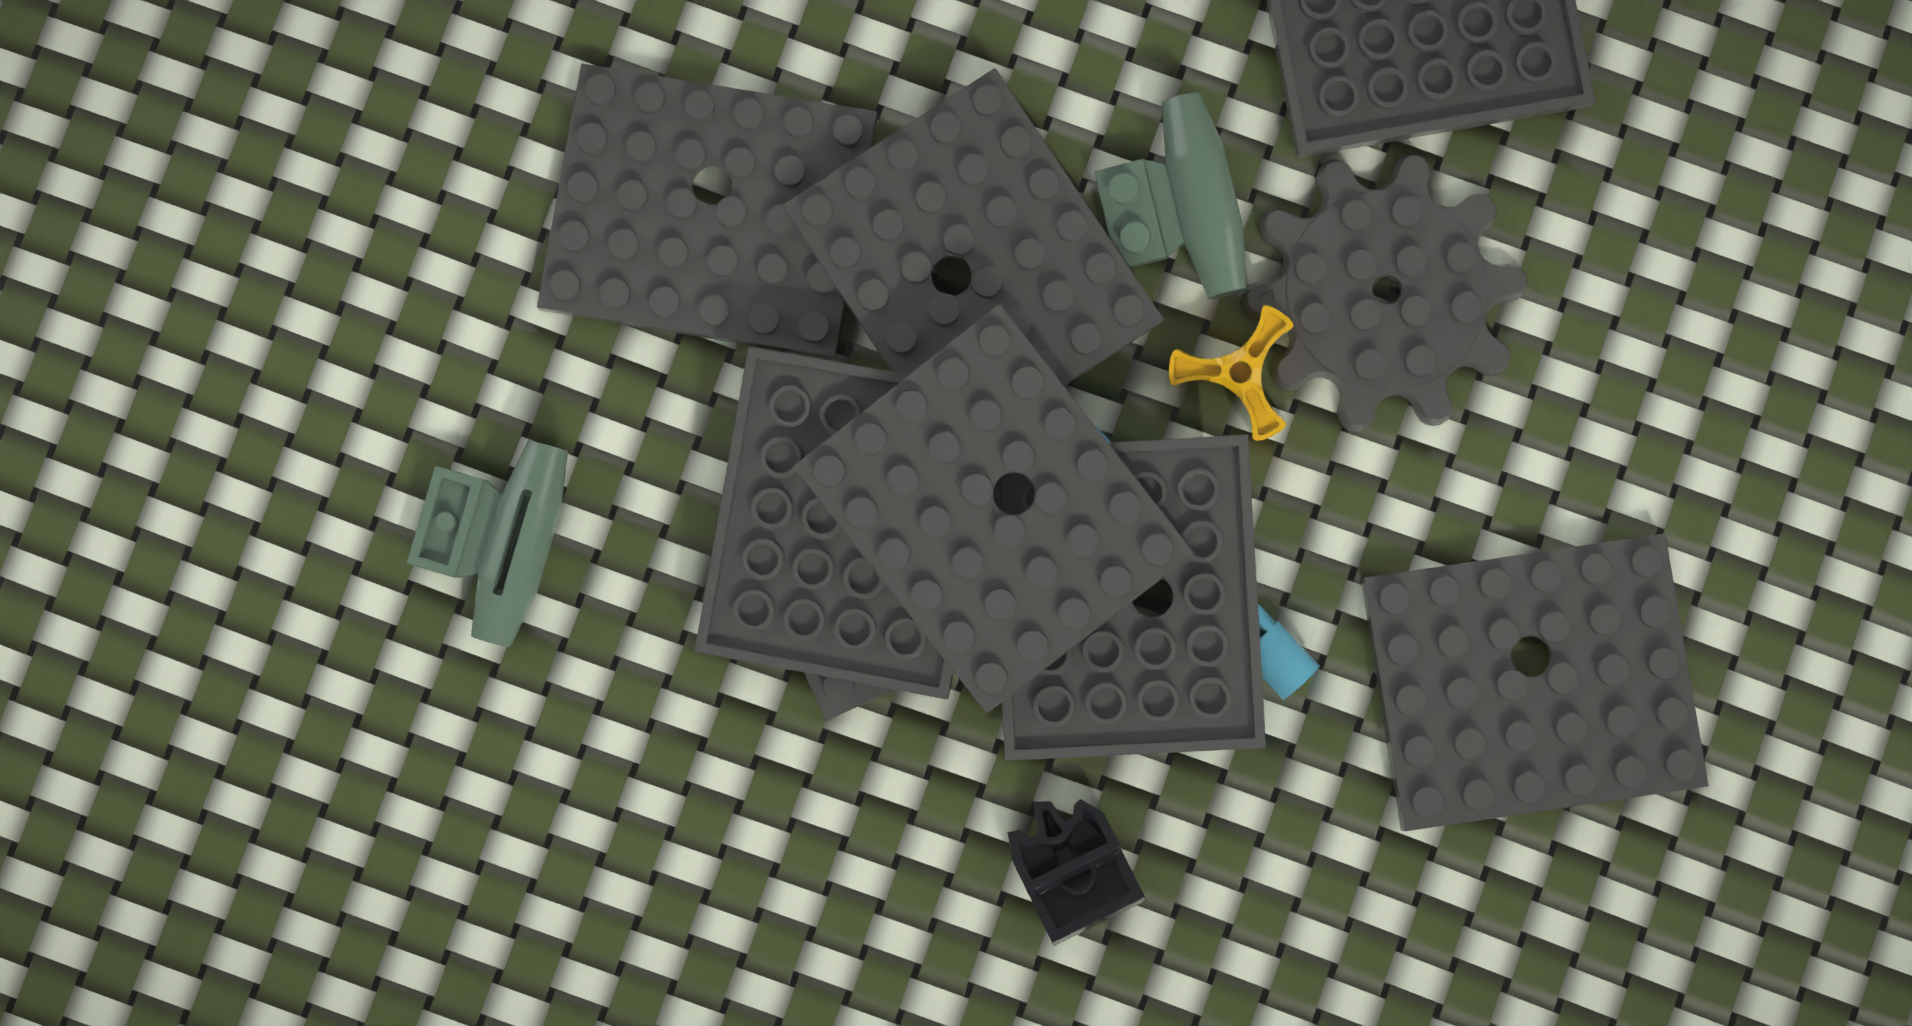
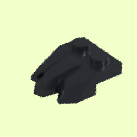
[1007,799,1146,946]

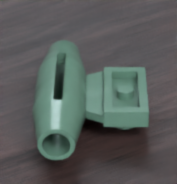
[1094,92,1248,299]
[406,439,568,647]

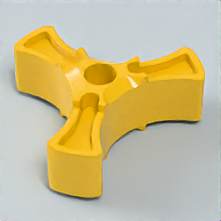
[1169,305,1293,441]

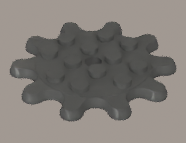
[1241,154,1528,432]

